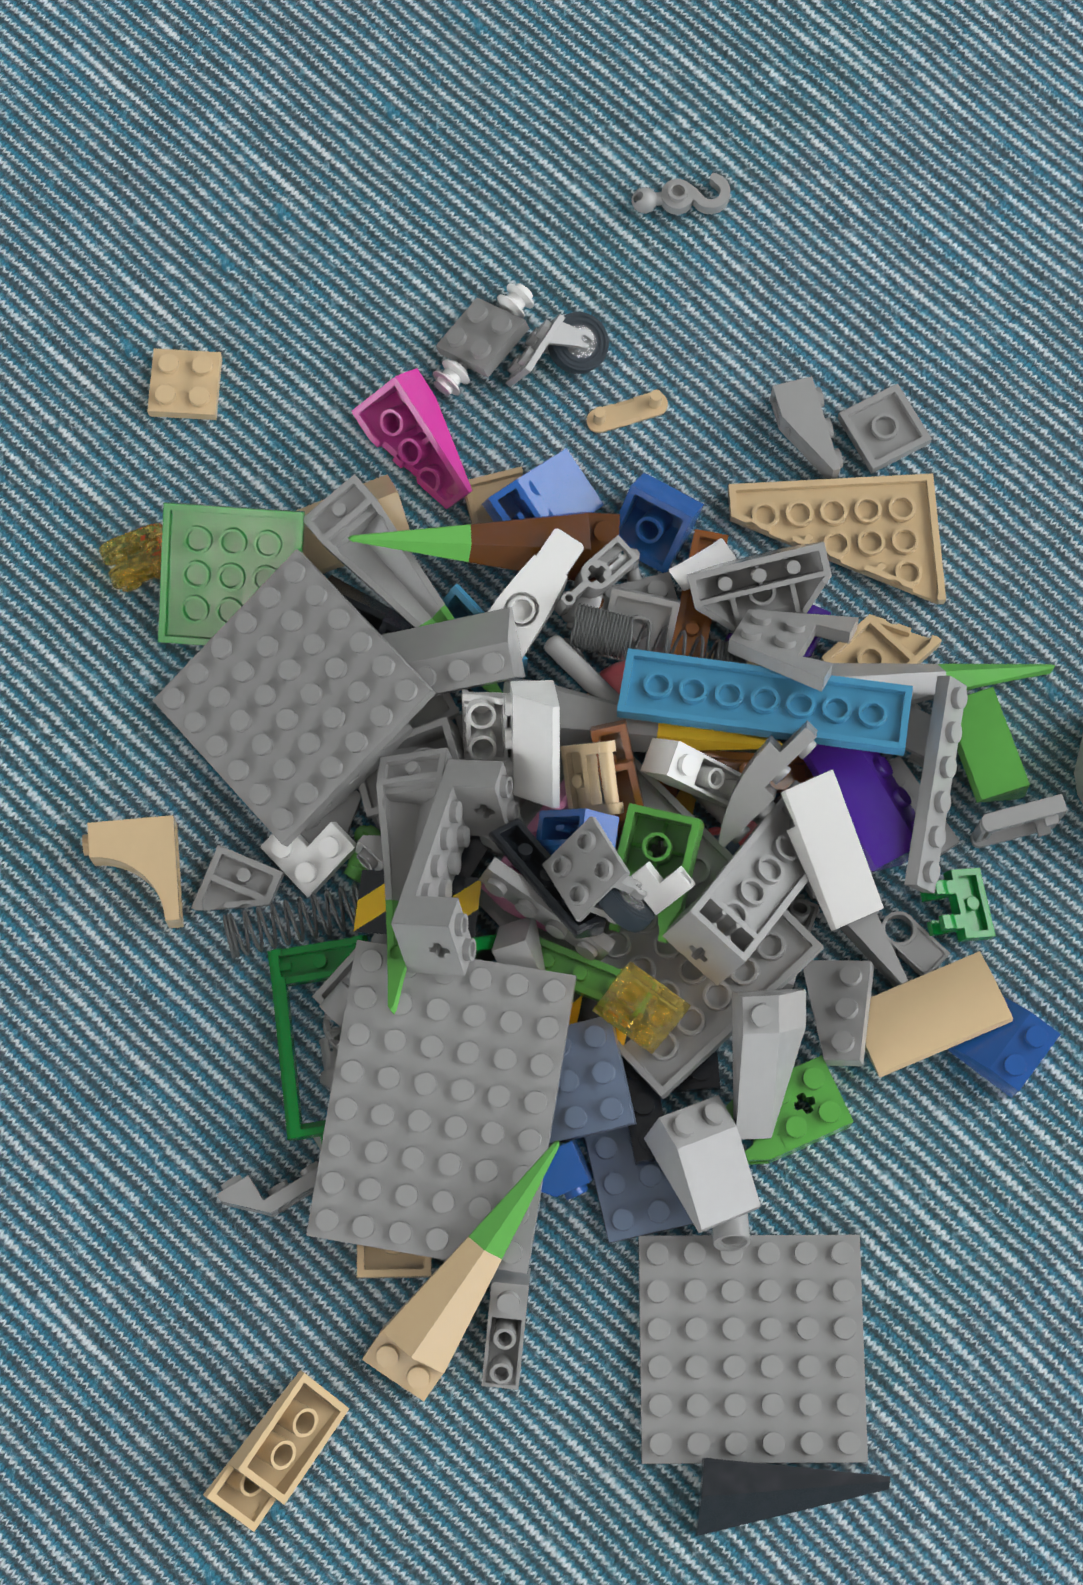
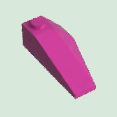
[351,368,473,509]

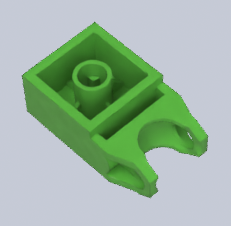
[609,803,705,944]
[725,1055,854,1165]

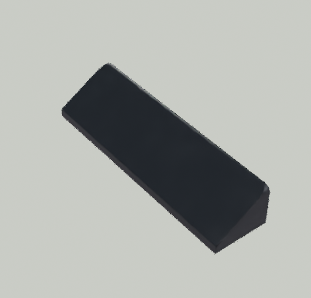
[488,818,606,939]

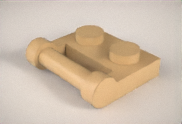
[560,740,624,815]

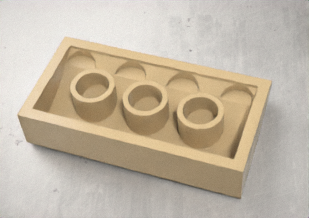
[865,951,1013,1078]

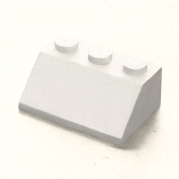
[504,680,560,808]

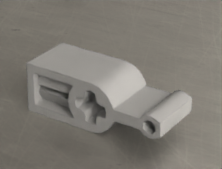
[554,535,639,616]

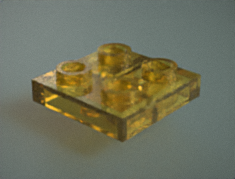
[592,961,691,1054]

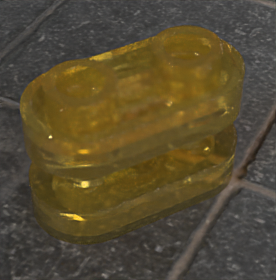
[99,523,163,592]

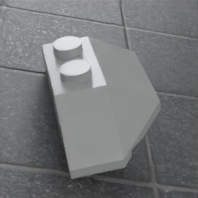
[687,541,832,632]

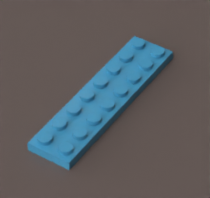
[617,648,913,756]

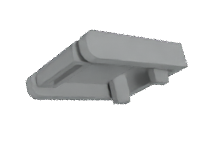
[970,794,1068,848]

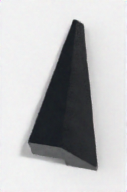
[696,1458,890,1535]

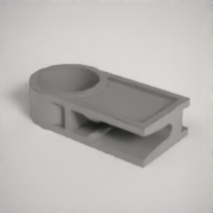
[882,911,950,976]

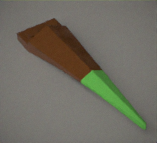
[348,512,620,582]

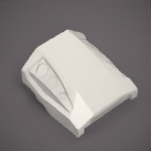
[462,689,511,762]

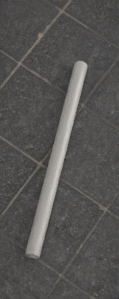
[544,635,726,825]

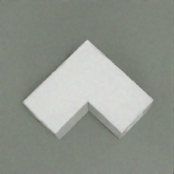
[630,861,696,915]

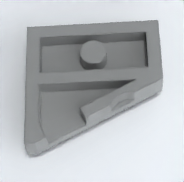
[191,845,285,911]

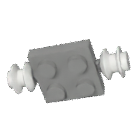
[433,283,534,396]

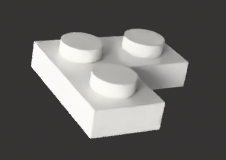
[261,822,357,898]

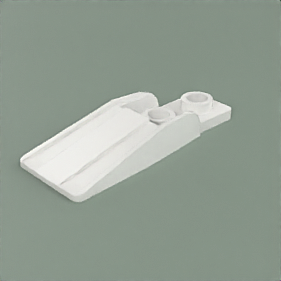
[488,529,584,659]

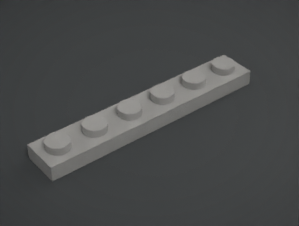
[904,676,968,893]

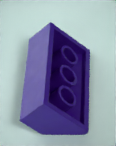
[803,744,916,872]

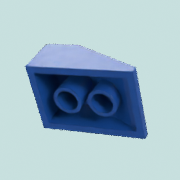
[947,996,1061,1098]

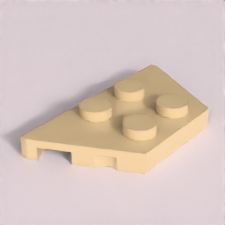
[821,614,942,664]

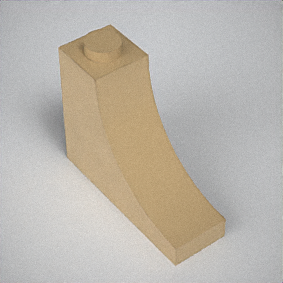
[82,815,184,928]

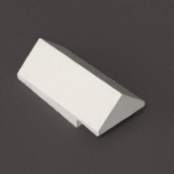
[781,769,884,931]

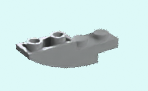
[719,720,818,848]

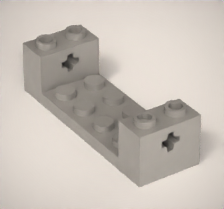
[391,759,520,976]
[663,780,809,986]

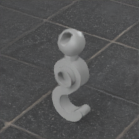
[631,173,730,215]

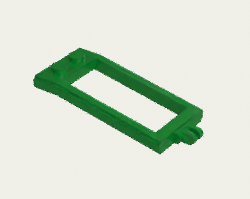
[267,935,369,1144]

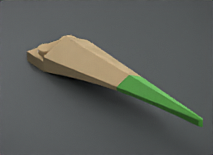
[362,1140,560,1402]

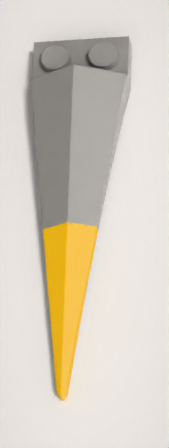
[503,679,782,754]

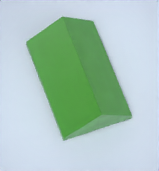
[957,687,1030,803]

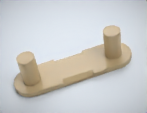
[587,390,668,433]

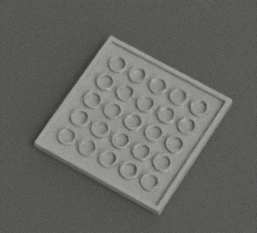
[153,549,436,847]
[638,1235,868,1464]

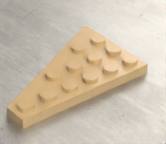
[728,473,946,604]

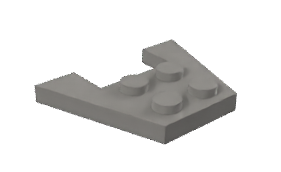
[728,609,859,692]

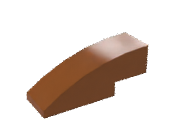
[590,719,644,837]

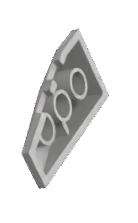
[732,989,806,1140]

